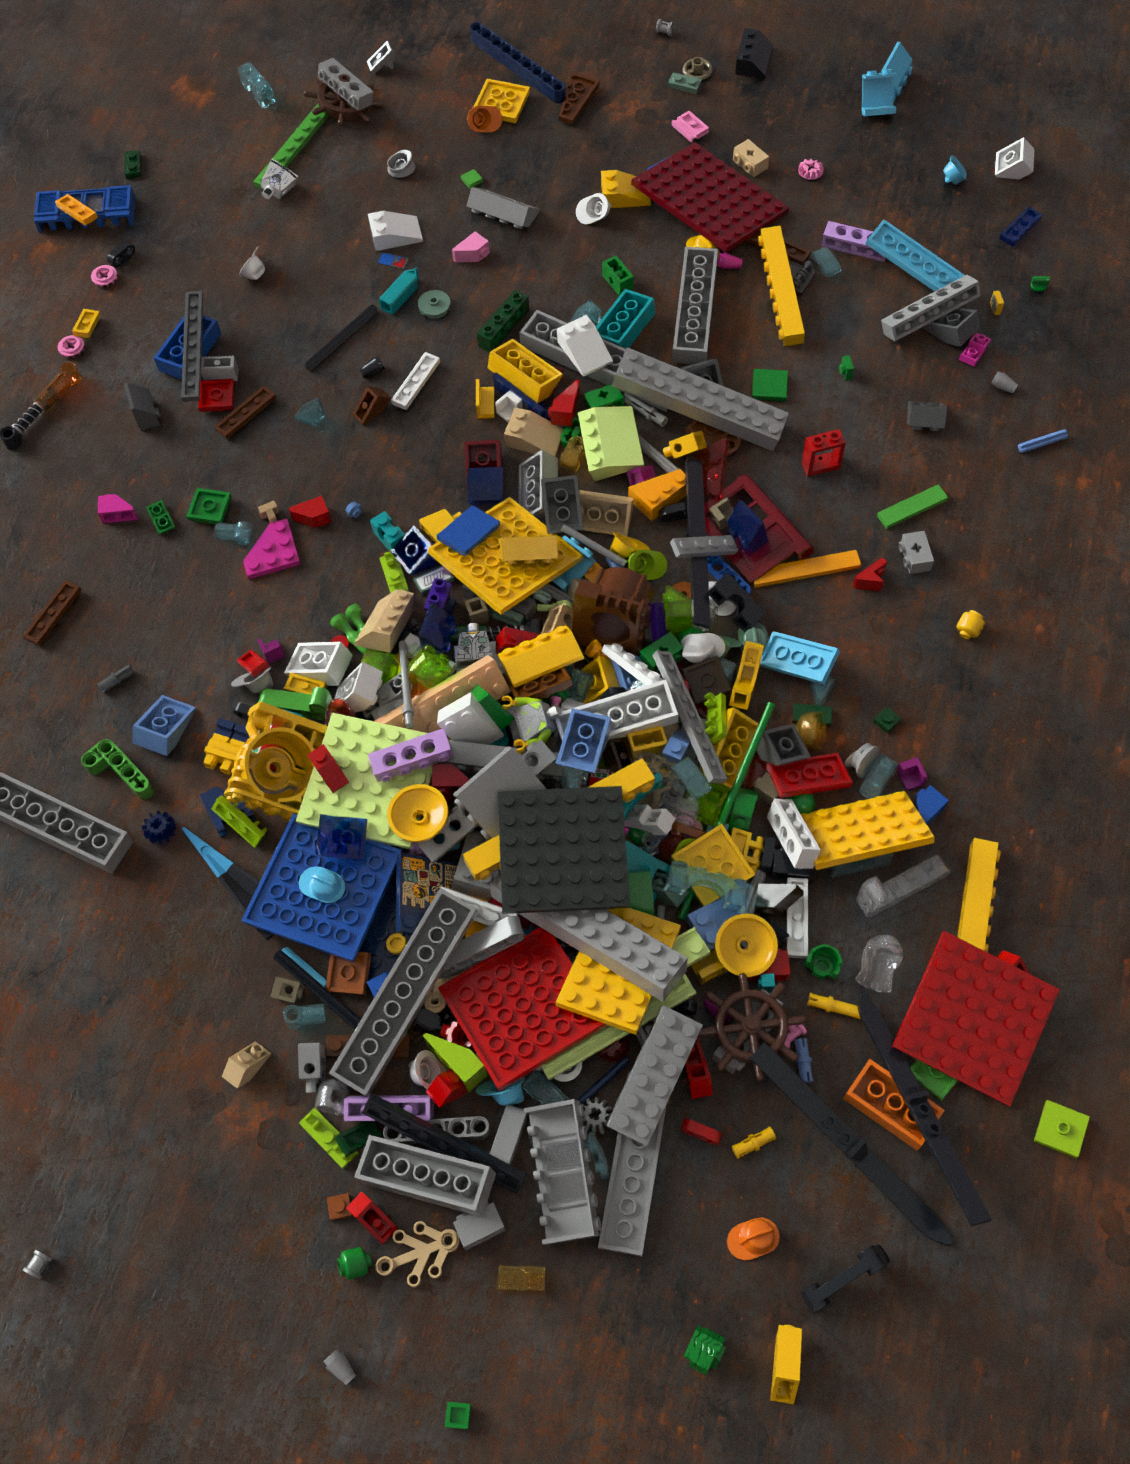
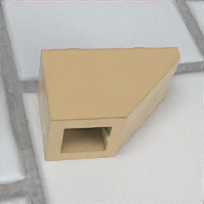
[222,1041,271,1089]

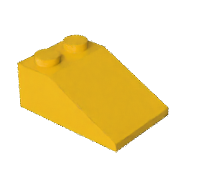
[601,170,651,208]

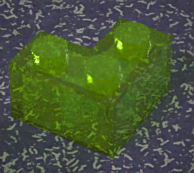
[684,775,731,826]

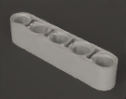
[439,916,524,979]
[383,1116,491,1145]

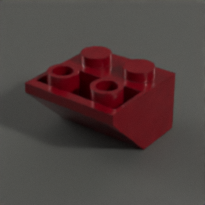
[432,764,470,804]

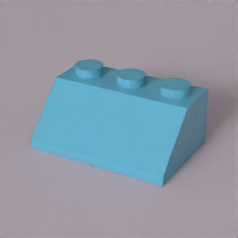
[881,42,913,102]

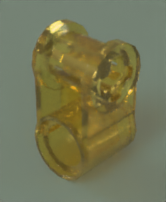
[559,436,585,471]

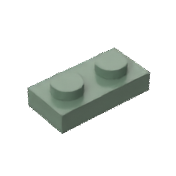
[668,72,702,94]

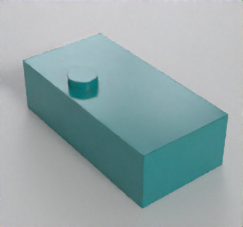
[596,289,656,349]

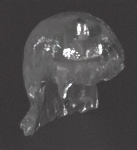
[856,934,904,993]

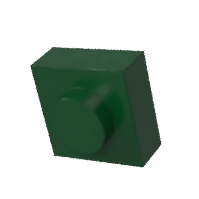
[873,706,901,734]

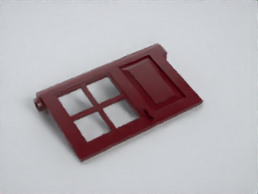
[704,474,814,584]

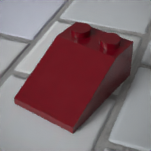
[464,440,502,495]

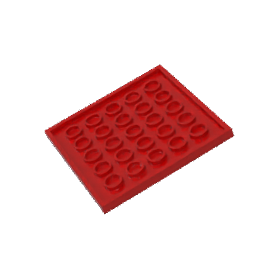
[438,927,607,1091]
[892,931,1060,1107]

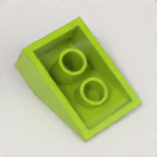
[423,1033,487,1093]

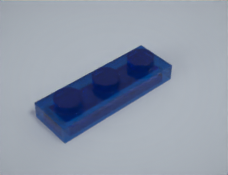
[999,206,1042,247]

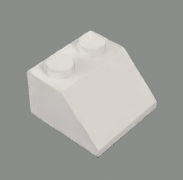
[995,137,1034,179]

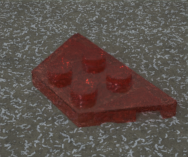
[693,438,729,499]

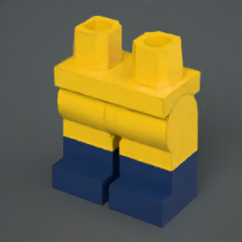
[203,718,250,775]

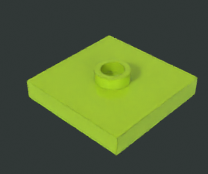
[1033,1100,1090,1159]

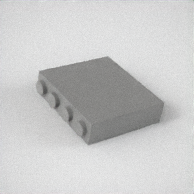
[453,747,546,841]

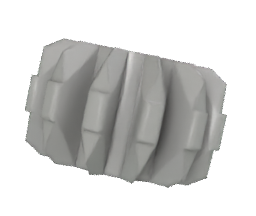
[582,1097,612,1135]

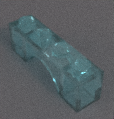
[663,861,752,913]

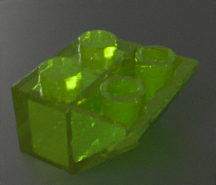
[662,585,693,636]

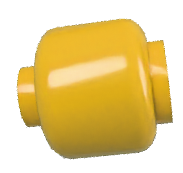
[956,610,985,640]

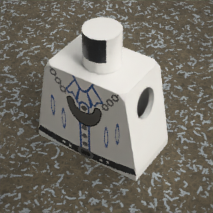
[261,158,298,199]

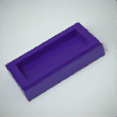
[649,602,667,642]

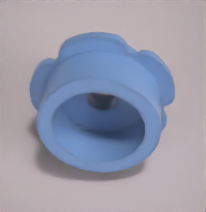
[345,501,362,518]

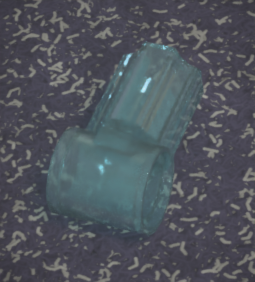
[215,521,253,545]
[283,1004,326,1029]

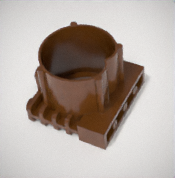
[572,567,654,656]

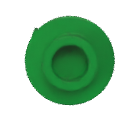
[1030,276,1050,292]

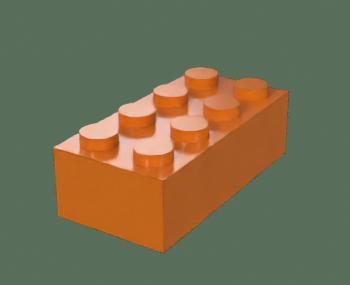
[843,1059,945,1151]

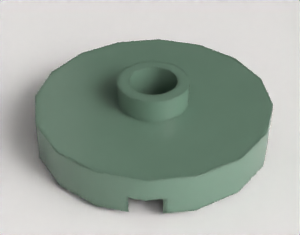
[418,290,451,319]

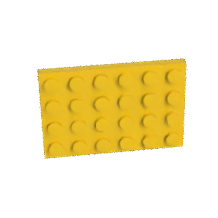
[801,791,934,870]
[556,908,681,1035]

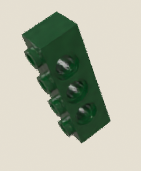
[477,290,529,353]

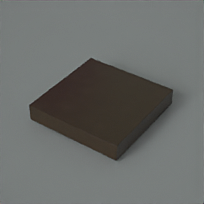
[682,655,732,705]

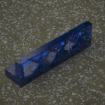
[493,372,551,420]

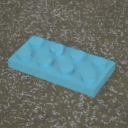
[760,631,840,685]

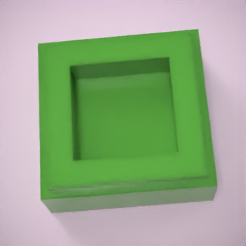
[461,169,483,189]

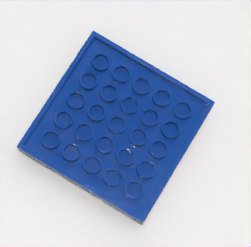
[241,813,403,963]

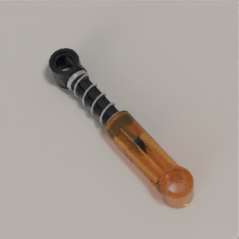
[0,362,82,450]

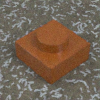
[327,1193,353,1221]

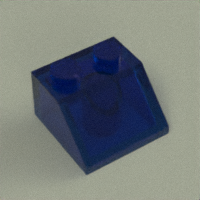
[467,467,504,504]
[727,500,769,554]
[391,525,438,575]
[418,603,457,657]
[316,814,367,859]

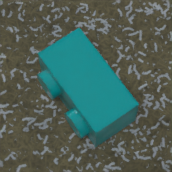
[757,974,775,993]

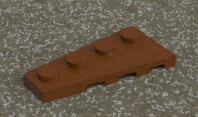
[559,72,600,125]

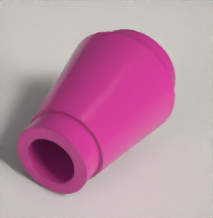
[717,252,742,269]

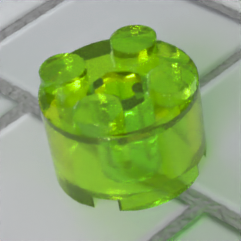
[408,644,452,688]
[360,649,398,687]

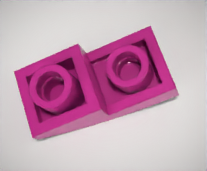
[959,333,992,367]

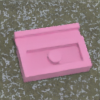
[672,111,709,143]

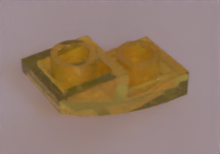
[497,1265,545,1291]

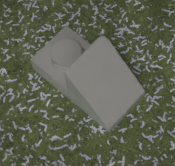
[367,41,393,74]

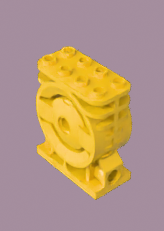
[224,701,328,822]

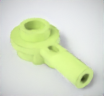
[537,600,573,612]

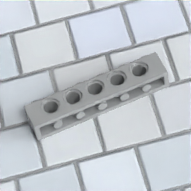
[881,275,981,342]

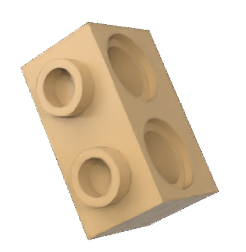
[541,604,573,634]

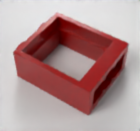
[801,429,846,477]

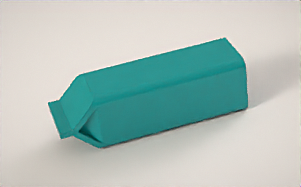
[379,267,419,315]

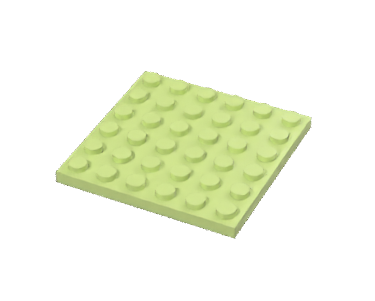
[296,713,438,849]

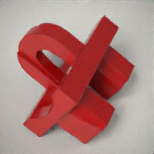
[440,1021,473,1049]

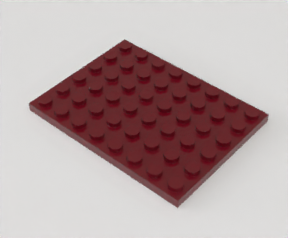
[631,143,789,252]

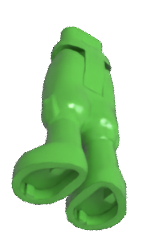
[330,603,386,664]

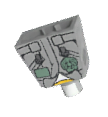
[456,623,493,668]

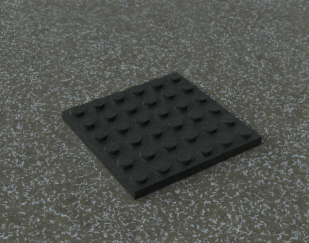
[498,786,630,914]

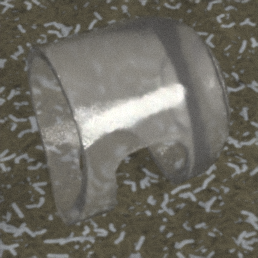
[314,1079,349,1115]

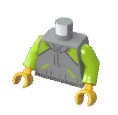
[502,696,562,754]

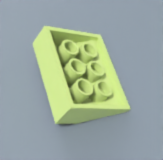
[578,406,645,481]

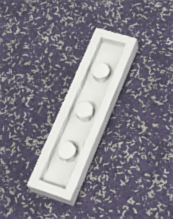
[391,352,440,410]
[601,643,663,685]
[786,878,808,959]
[440,886,518,926]

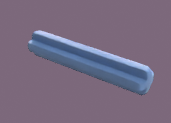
[1018,429,1068,453]

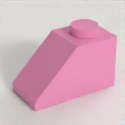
[452,232,490,263]

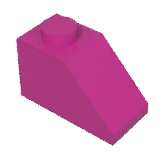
[98,494,138,523]

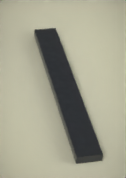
[362,1093,527,1194]

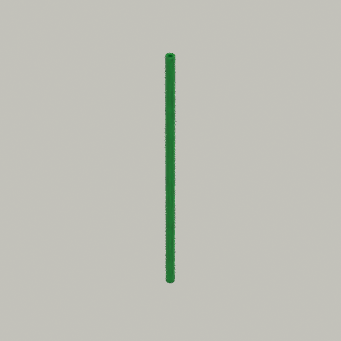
[677,702,775,921]

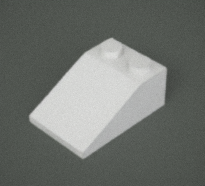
[368,211,423,251]
[557,315,613,377]
[284,642,353,686]
[329,662,383,717]
[437,692,504,745]

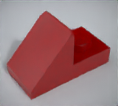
[853,557,887,591]

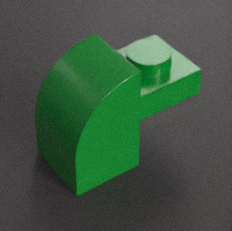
[728,788,759,832]

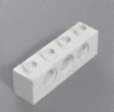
[767,798,821,869]

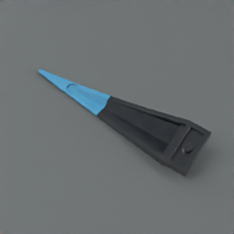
[182,827,274,941]

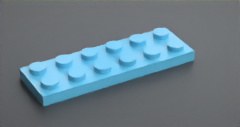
[865,219,965,291]

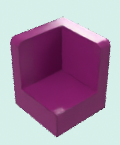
[627,465,656,486]
[257,638,285,664]
[897,757,928,791]

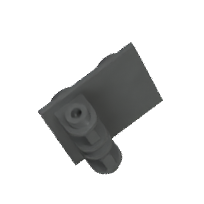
[788,259,816,294]

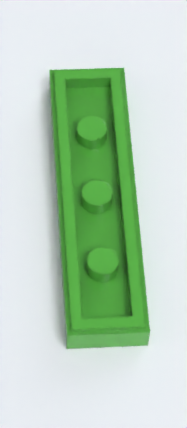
[877,485,948,529]

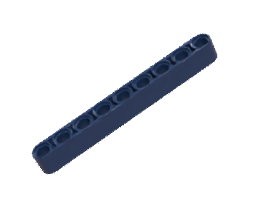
[470,22,565,103]

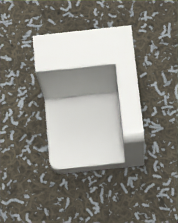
[495,390,523,422]

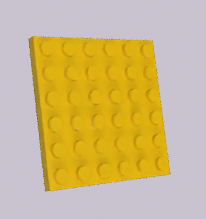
[428,497,583,615]

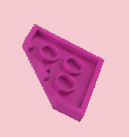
[243,518,301,580]

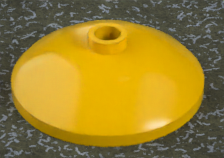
[387,784,448,842]
[715,914,778,977]

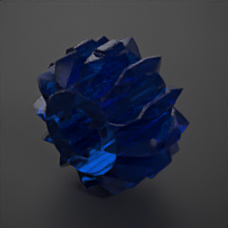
[141,810,177,845]

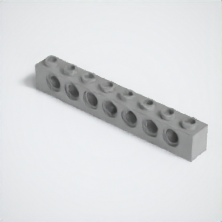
[417,740,557,864]

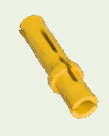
[807,992,861,1019]

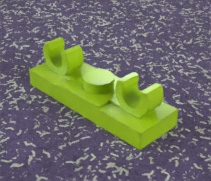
[379,551,409,593]
[704,692,727,745]
[212,795,267,848]
[299,1107,359,1169]

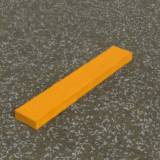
[753,550,861,588]

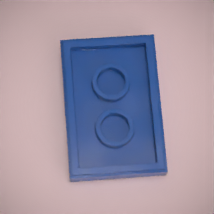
[437,505,500,556]

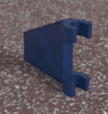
[199,786,257,838]

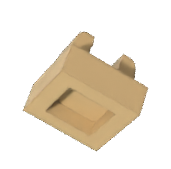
[258,501,279,523]

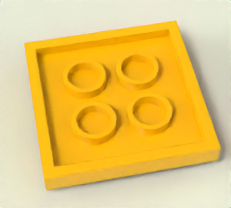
[474,79,530,123]
[671,824,755,907]

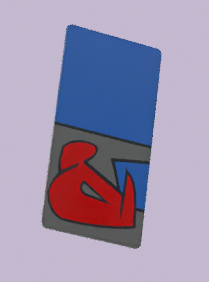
[378,253,409,269]

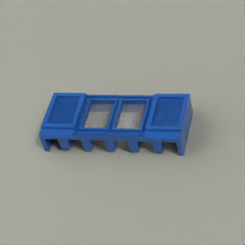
[34,185,136,233]

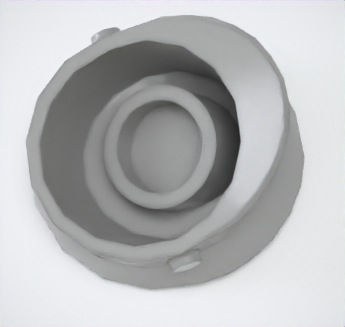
[387,150,415,178]
[845,743,880,778]

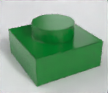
[839,355,854,381]
[445,1402,471,1430]

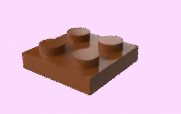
[326,952,371,995]

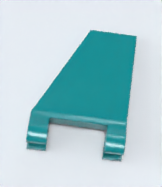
[625,840,671,902]

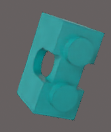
[370,511,408,554]

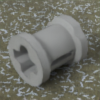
[656,19,674,36]
[23,1249,53,1279]

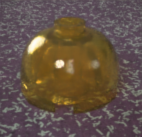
[794,711,826,750]

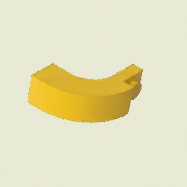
[729,641,765,710]

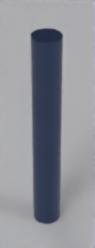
[578,1056,630,1104]

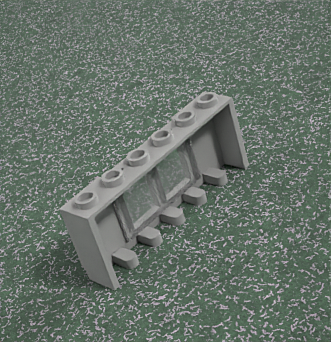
[524,1099,601,1245]

